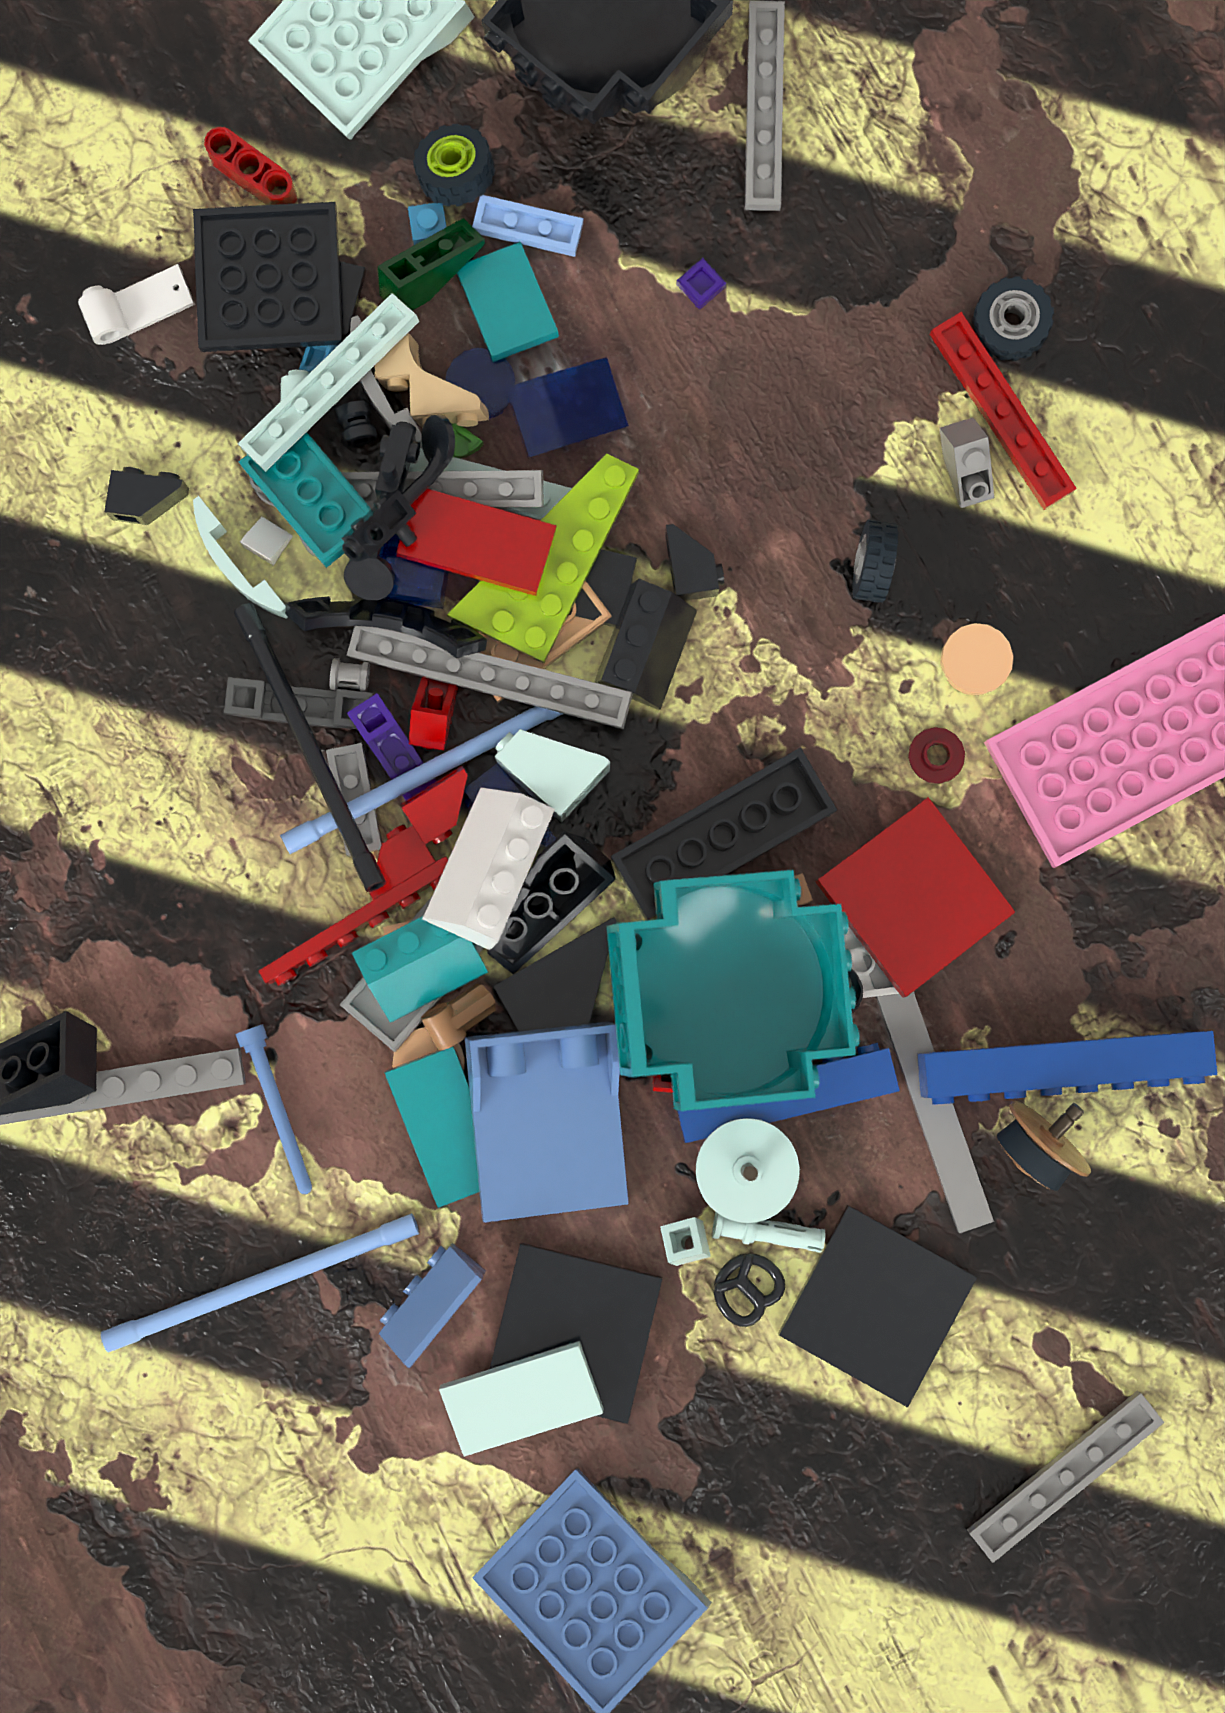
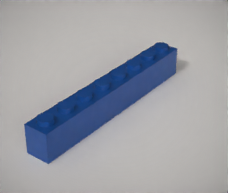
[917,1031,1218,1105]

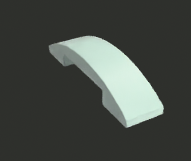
[193,496,288,618]

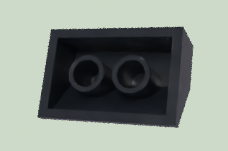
[594,579,697,710]

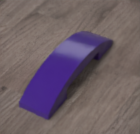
[347,693,436,801]

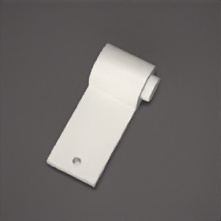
[78,264,196,344]

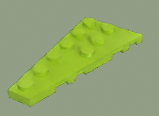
[447,454,639,663]

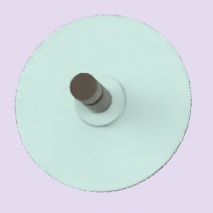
[696,1118,799,1223]

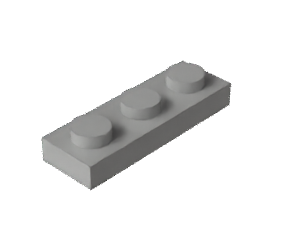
[326,743,382,857]

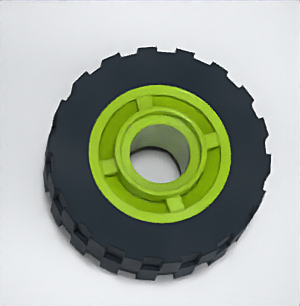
[413,124,495,207]

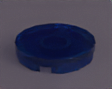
[445,348,516,419]

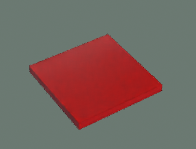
[815,797,1015,998]

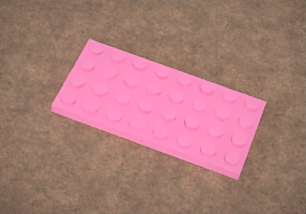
[984,614,1225,868]

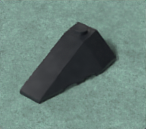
[487,831,616,974]

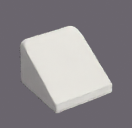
[240,517,293,566]

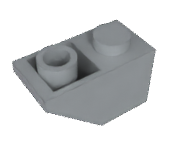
[940,418,995,508]

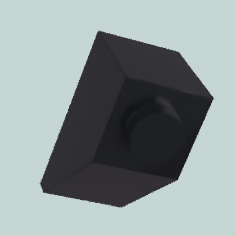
[665,524,724,601]

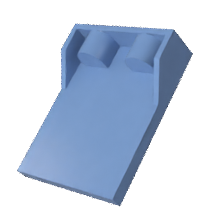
[465,1022,628,1222]
[473,1468,712,1713]

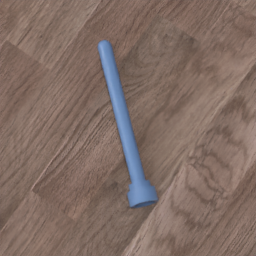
[235,1024,312,1194]

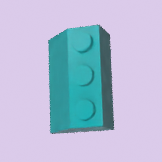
[352,916,488,1023]

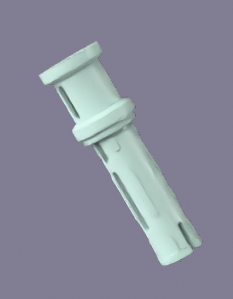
[712,1212,825,1253]

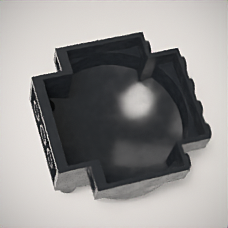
[481,0,733,125]

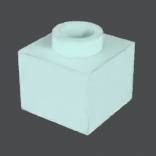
[660,1217,711,1266]

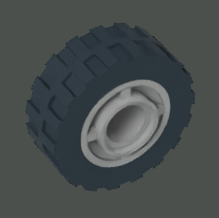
[972,276,1054,361]
[852,519,898,603]

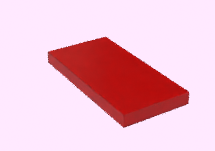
[396,489,557,596]

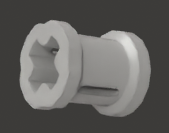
[330,658,370,692]

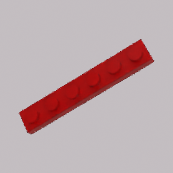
[929,312,1077,510]
[258,856,448,986]

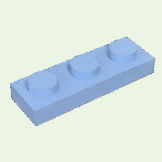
[472,195,583,257]

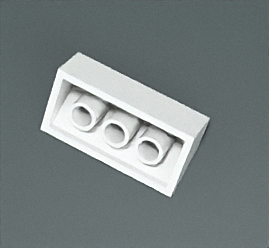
[422,788,555,950]

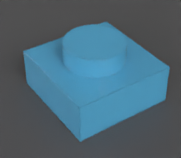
[408,203,447,245]

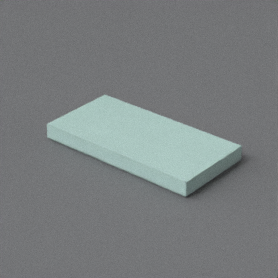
[439,1341,604,1456]

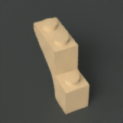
[375,333,489,428]

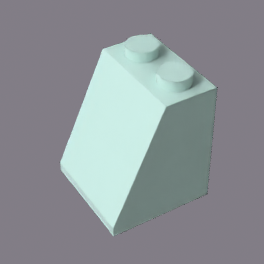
[495,730,610,823]

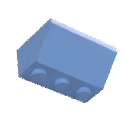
[379,1243,486,1368]

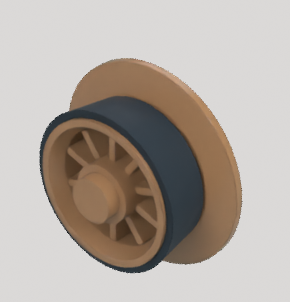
[997,1100,1091,1191]

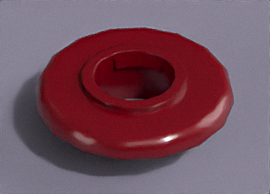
[908,727,965,784]

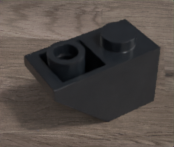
[104,467,189,525]

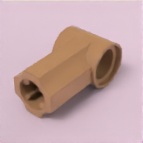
[420,983,496,1051]

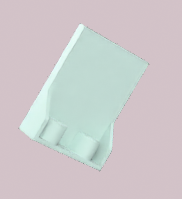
[248,0,474,140]

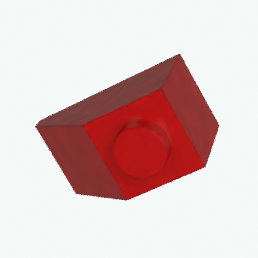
[409,677,458,750]
[401,766,468,845]
[369,824,436,900]

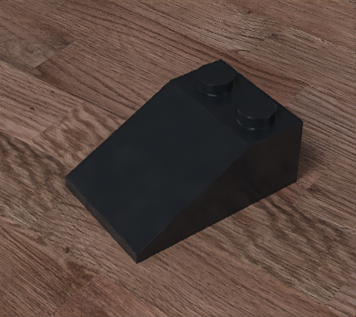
[0,1011,97,1115]

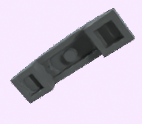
[224,677,373,729]

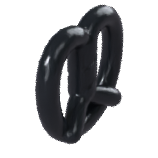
[713,1253,785,1327]

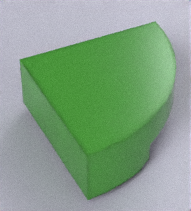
[452,423,483,458]

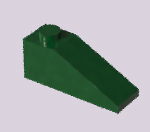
[377,218,485,311]

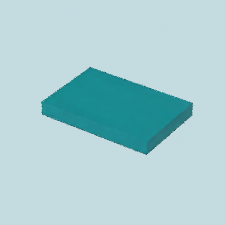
[457,242,559,362]

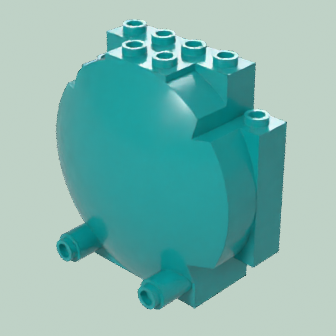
[606,870,859,1111]

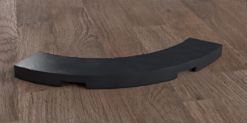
[285,596,487,658]

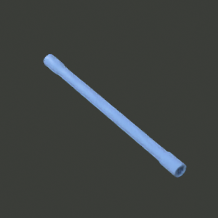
[280,706,563,854]
[101,1213,420,1353]

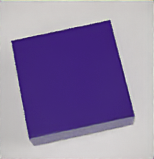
[676,258,726,310]

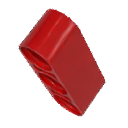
[204,127,297,205]

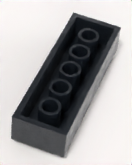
[611,747,837,921]

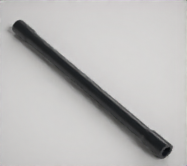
[234,603,386,892]

